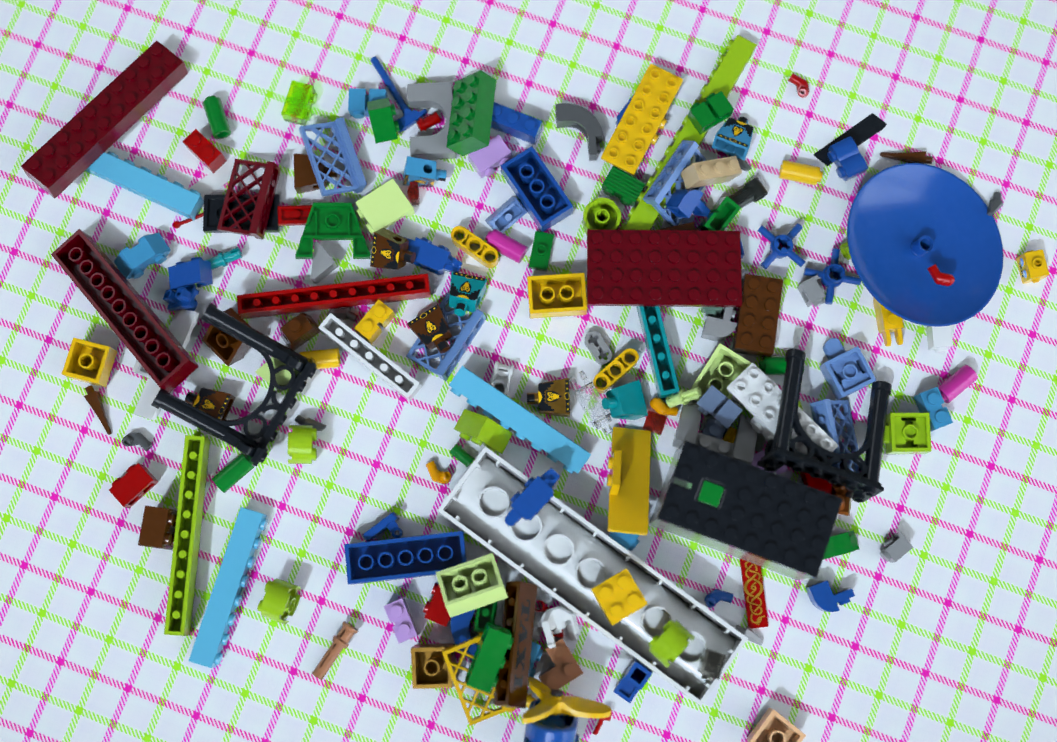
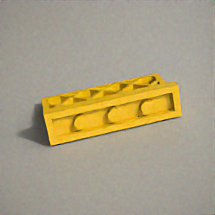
[441,632,516,726]

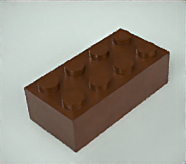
[732,274,783,357]

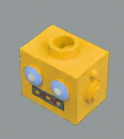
[1016,249,1049,284]

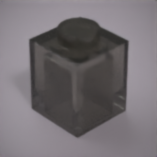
[697,648,726,682]

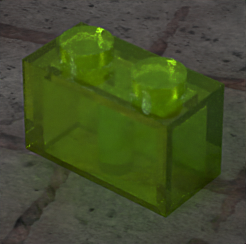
[281,80,317,126]

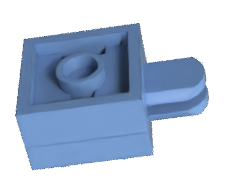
[819,338,876,400]

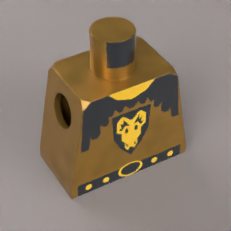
[527,378,570,417]

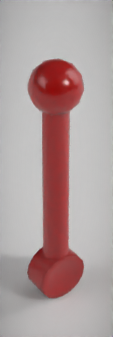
[173,211,204,229]

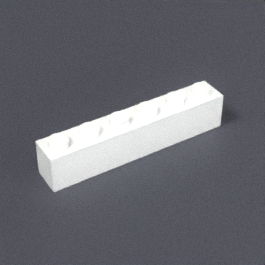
[318,313,422,402]

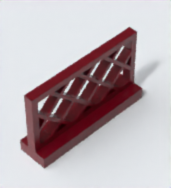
[217,159,281,240]

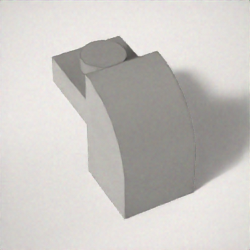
[701,307,738,341]

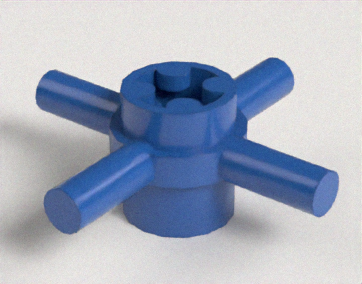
[758,223,806,269]
[804,248,861,305]

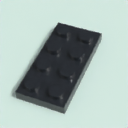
[203,194,280,233]

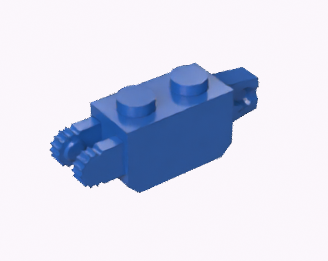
[404,237,463,275]
[505,468,560,526]

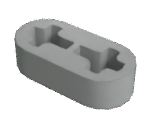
[584,331,612,365]

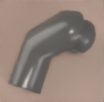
[122,433,153,451]

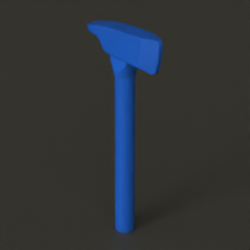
[370,56,428,133]

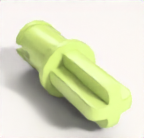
[666,387,703,408]

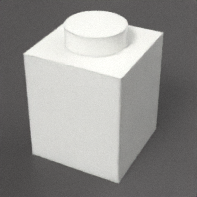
[926,325,953,353]

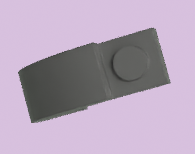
[555,103,603,161]

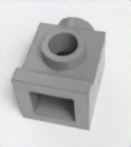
[797,275,825,307]
[879,532,913,563]

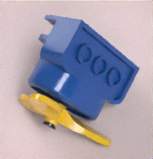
[521,676,611,742]

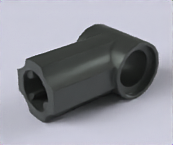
[729,177,768,208]

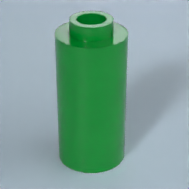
[202,96,231,139]
[759,356,804,376]
[212,453,254,493]

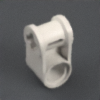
[491,361,515,395]

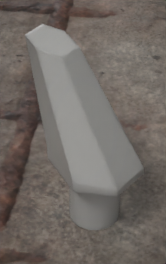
[735,625,763,646]

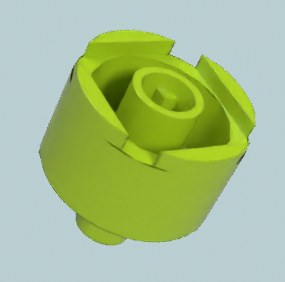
[582,198,621,235]
[288,425,317,464]
[257,578,301,624]
[648,619,695,668]

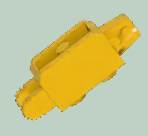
[873,297,904,346]

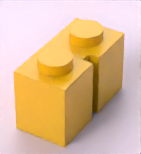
[354,299,395,345]

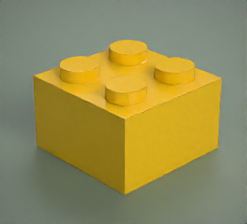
[62,337,117,388]
[590,568,648,626]

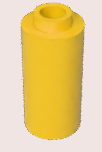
[779,160,823,186]
[299,348,341,369]

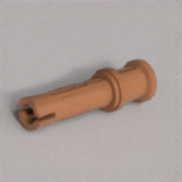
[312,621,359,680]

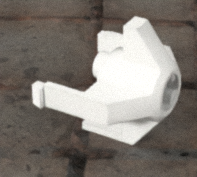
[538,606,580,649]

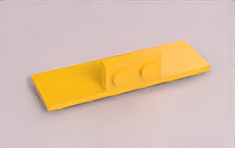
[601,64,683,175]
[607,427,651,536]

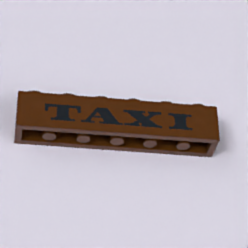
[494,581,537,708]

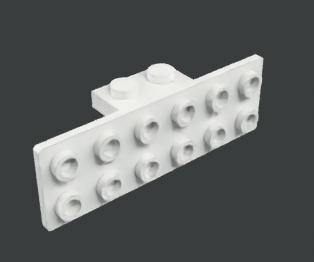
[132,309,199,421]
[726,363,838,461]

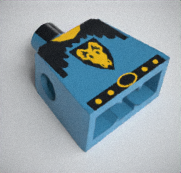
[712,117,753,161]
[403,156,447,187]

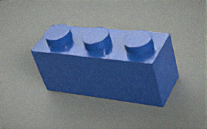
[491,102,542,145]

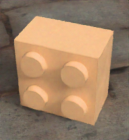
[746,708,806,742]

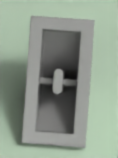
[311,242,338,284]

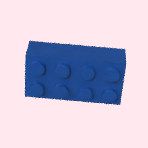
[501,146,574,232]

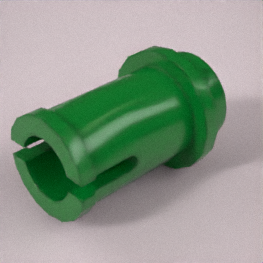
[449,444,475,467]

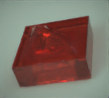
[407,181,420,205]
[643,410,667,435]

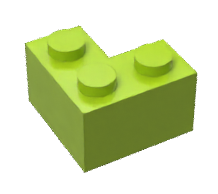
[454,409,513,454]

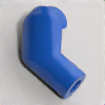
[704,589,733,608]

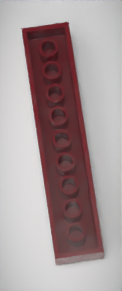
[21,40,188,199]
[51,229,199,393]

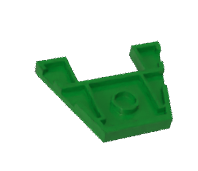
[295,202,371,259]

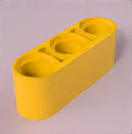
[451,226,499,268]
[592,348,639,394]

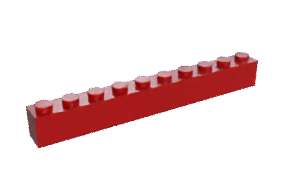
[237,273,431,319]

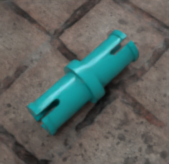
[206,247,243,270]

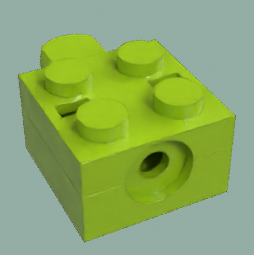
[883,413,932,454]

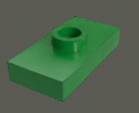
[529,231,554,272]

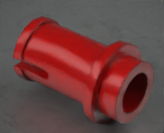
[416,112,441,132]

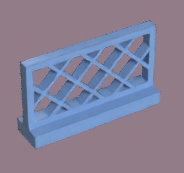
[299,117,367,197]
[643,140,707,227]
[406,293,487,381]
[810,399,860,472]

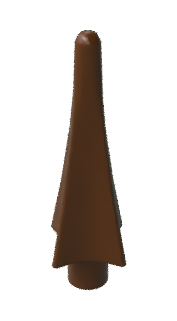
[880,151,933,164]
[84,385,112,435]

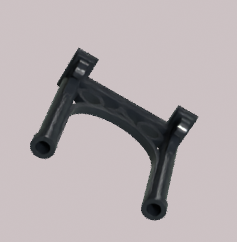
[151,302,317,467]
[757,349,892,503]

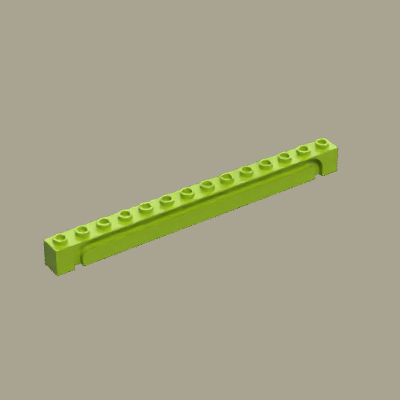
[620,34,757,230]

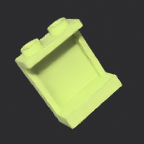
[355,178,415,234]

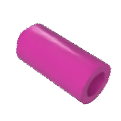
[485,229,528,263]
[938,365,978,404]

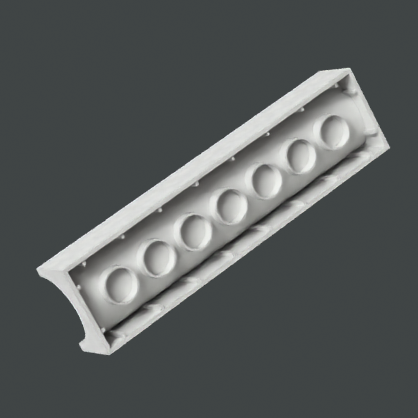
[437,446,748,706]

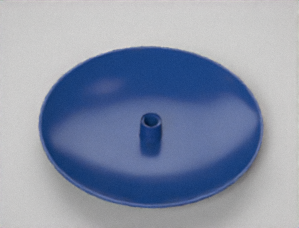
[847,163,1003,327]

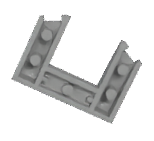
[672,404,757,465]

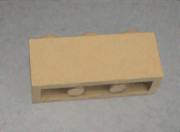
[681,156,742,189]

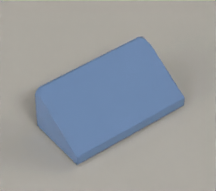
[485,197,527,233]

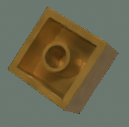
[411,643,456,689]

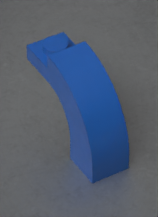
[451,609,478,661]

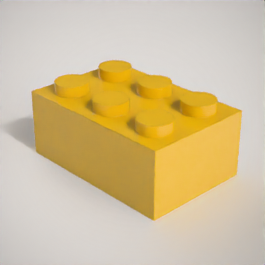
[527,273,587,319]

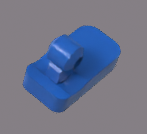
[362,512,403,542]

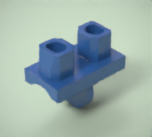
[163,287,199,311]

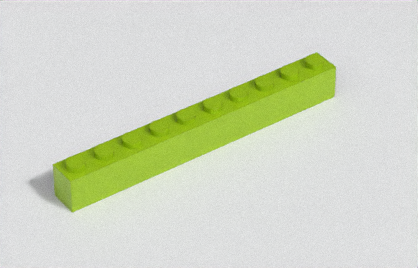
[164,435,210,636]

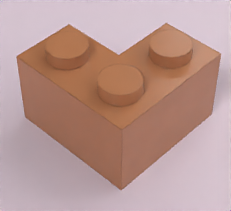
[538,638,583,690]

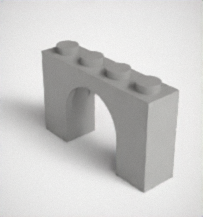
[407,82,456,160]

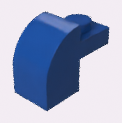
[666,189,711,218]
[805,580,855,612]
[613,659,653,703]

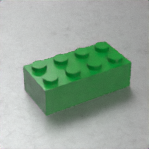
[446,70,496,156]

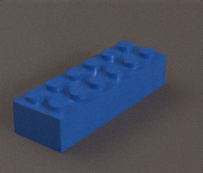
[344,531,467,585]

